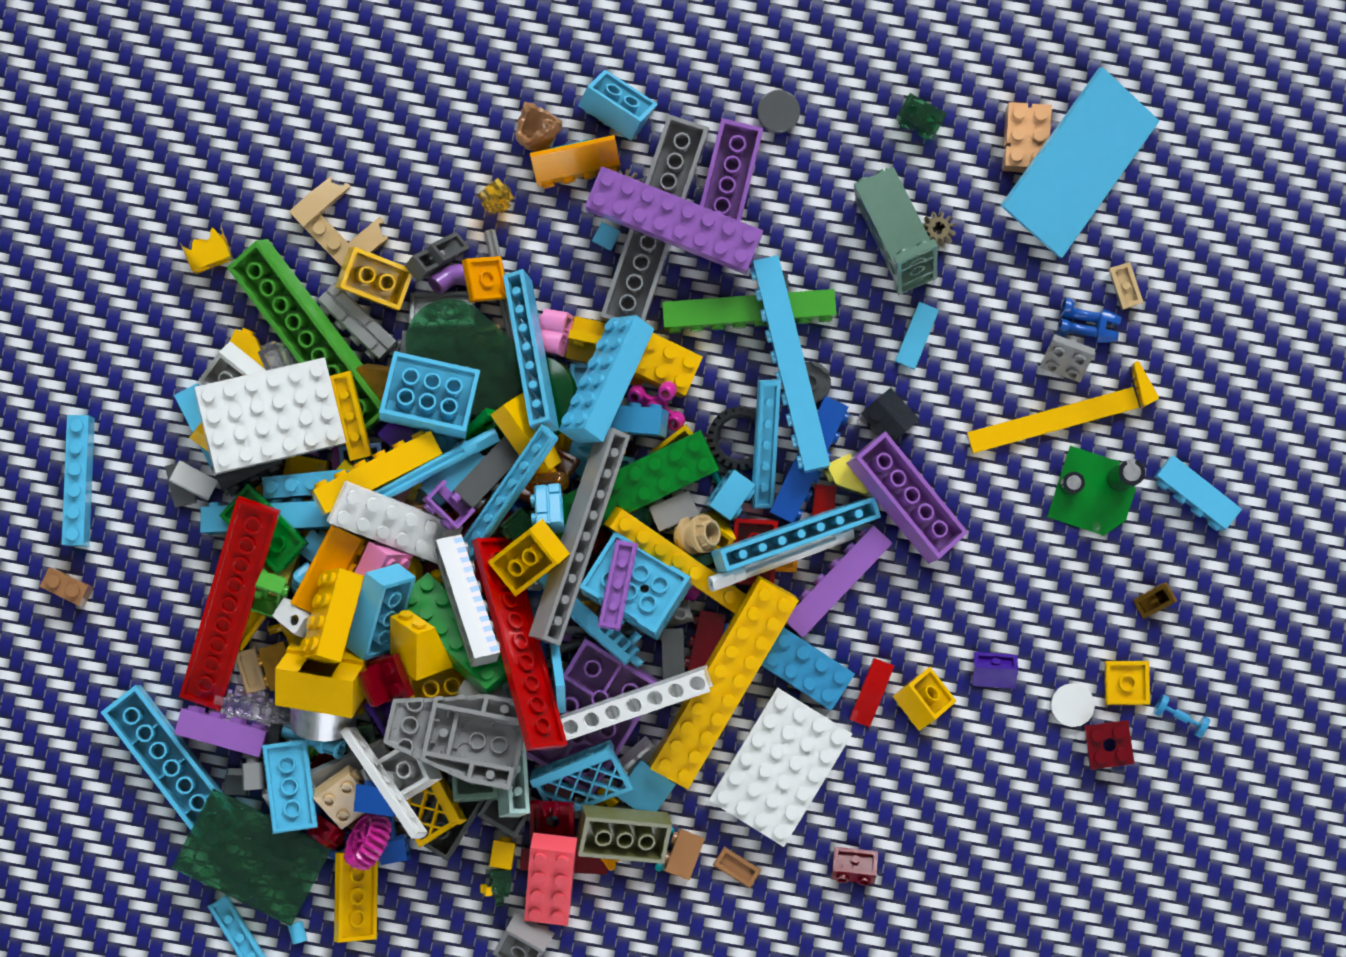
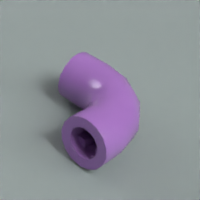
[428,264,467,295]

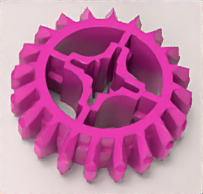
[344,813,392,871]

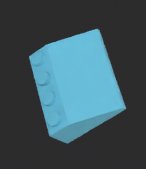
[379,351,480,439]

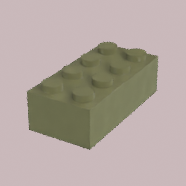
[576,804,672,864]

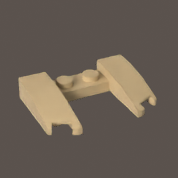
[289,177,388,267]

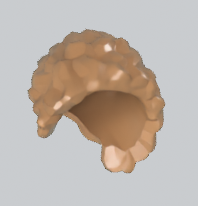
[516,102,562,152]

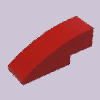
[849,658,894,727]

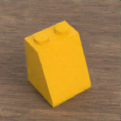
[390,610,452,681]

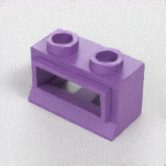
[423,480,475,531]

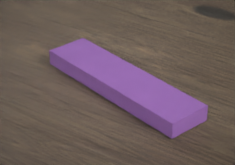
[598,540,638,631]

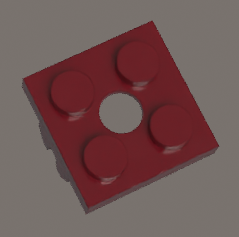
[1083,720,1135,770]
[530,800,575,843]

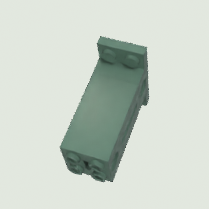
[854,167,938,295]

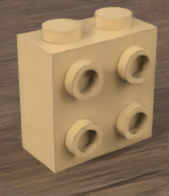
[313,764,365,830]

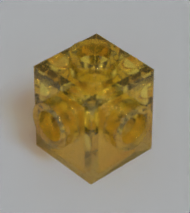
[477,178,514,214]

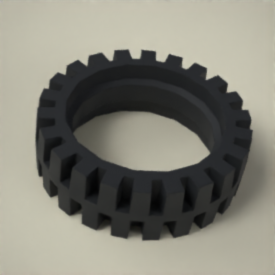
[708,406,756,471]

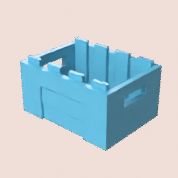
[580,531,692,641]

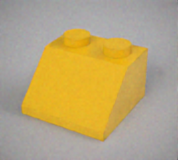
[892,667,956,731]

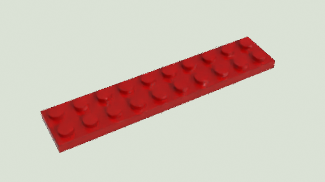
[179,496,281,711]
[472,537,568,751]

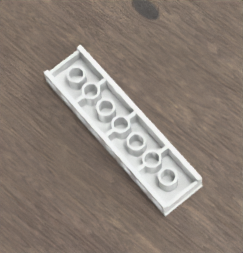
[560,665,713,740]

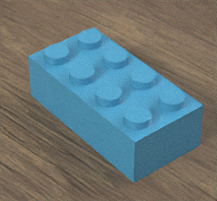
[761,627,855,711]

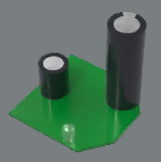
[1047,446,1145,536]

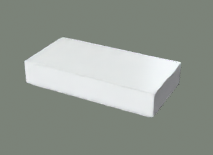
[169,461,218,501]

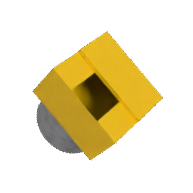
[275,635,373,742]

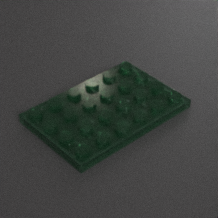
[172,788,331,926]

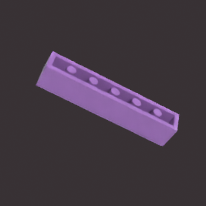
[786,525,892,638]

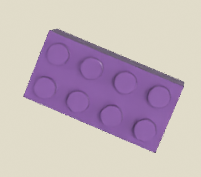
[174,705,269,757]

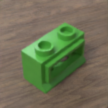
[251,569,290,618]

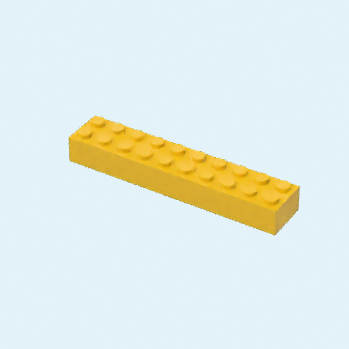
[648,575,799,789]

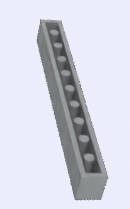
[529,428,630,646]

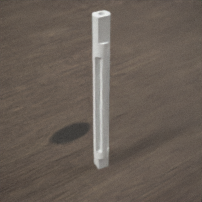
[708,528,855,591]

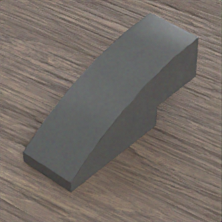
[404,232,470,282]

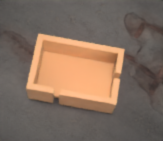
[1002,102,1052,172]

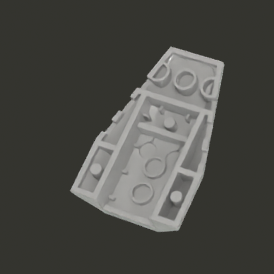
[383,694,524,790]

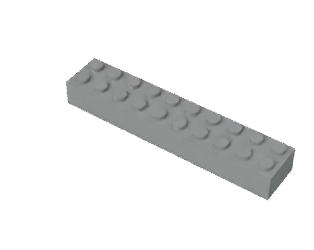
[600,114,709,322]

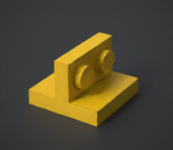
[565,316,606,364]

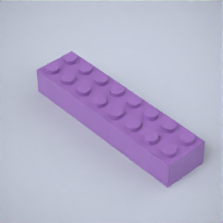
[585,166,763,275]

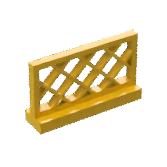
[407,770,467,847]

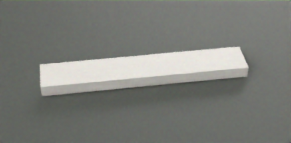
[340,727,428,839]

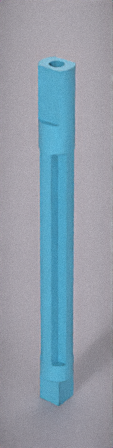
[374,428,500,498]

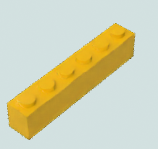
[310,430,443,516]

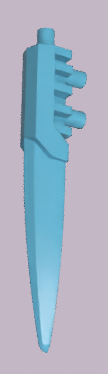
[537,573,644,668]

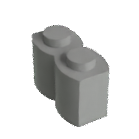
[242,758,267,790]

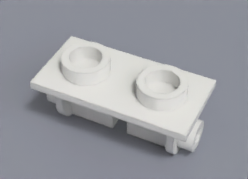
[613,736,656,776]

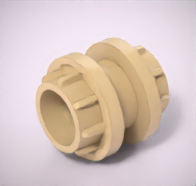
[674,514,721,555]

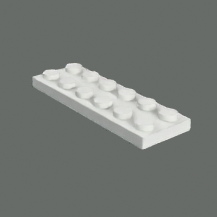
[327,480,463,564]

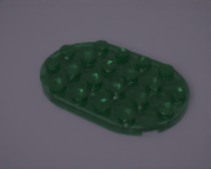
[405,299,523,415]

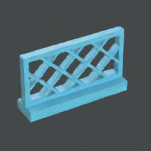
[529,740,633,820]

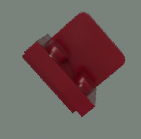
[358,653,414,707]

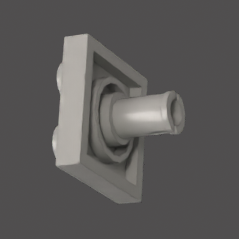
[1040,334,1095,382]

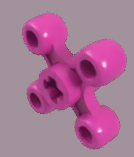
[627,381,685,431]

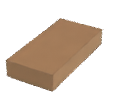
[713,846,761,889]

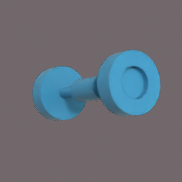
[1153,694,1211,738]

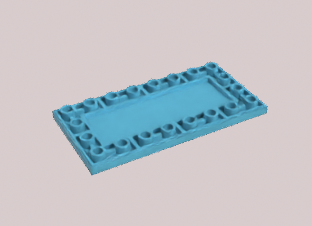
[1000,67,1159,258]

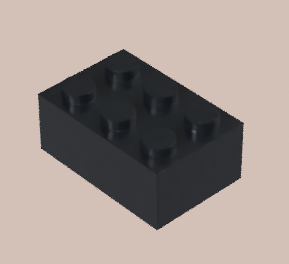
[211,460,285,497]

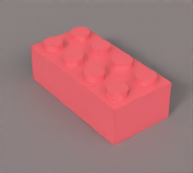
[524,833,577,926]

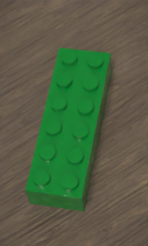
[407,572,508,695]

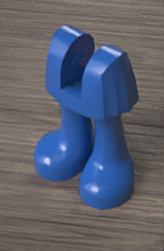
[1057,298,1122,343]

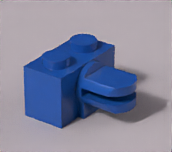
[377,816,412,865]

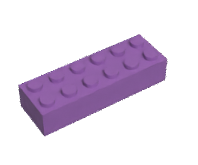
[700,118,763,221]
[846,431,968,564]

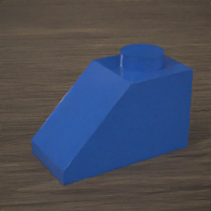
[354,780,396,817]

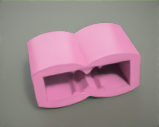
[539,309,574,357]

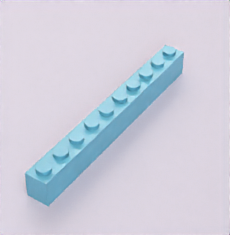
[749,255,830,473]

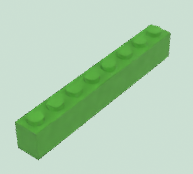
[662,289,837,334]

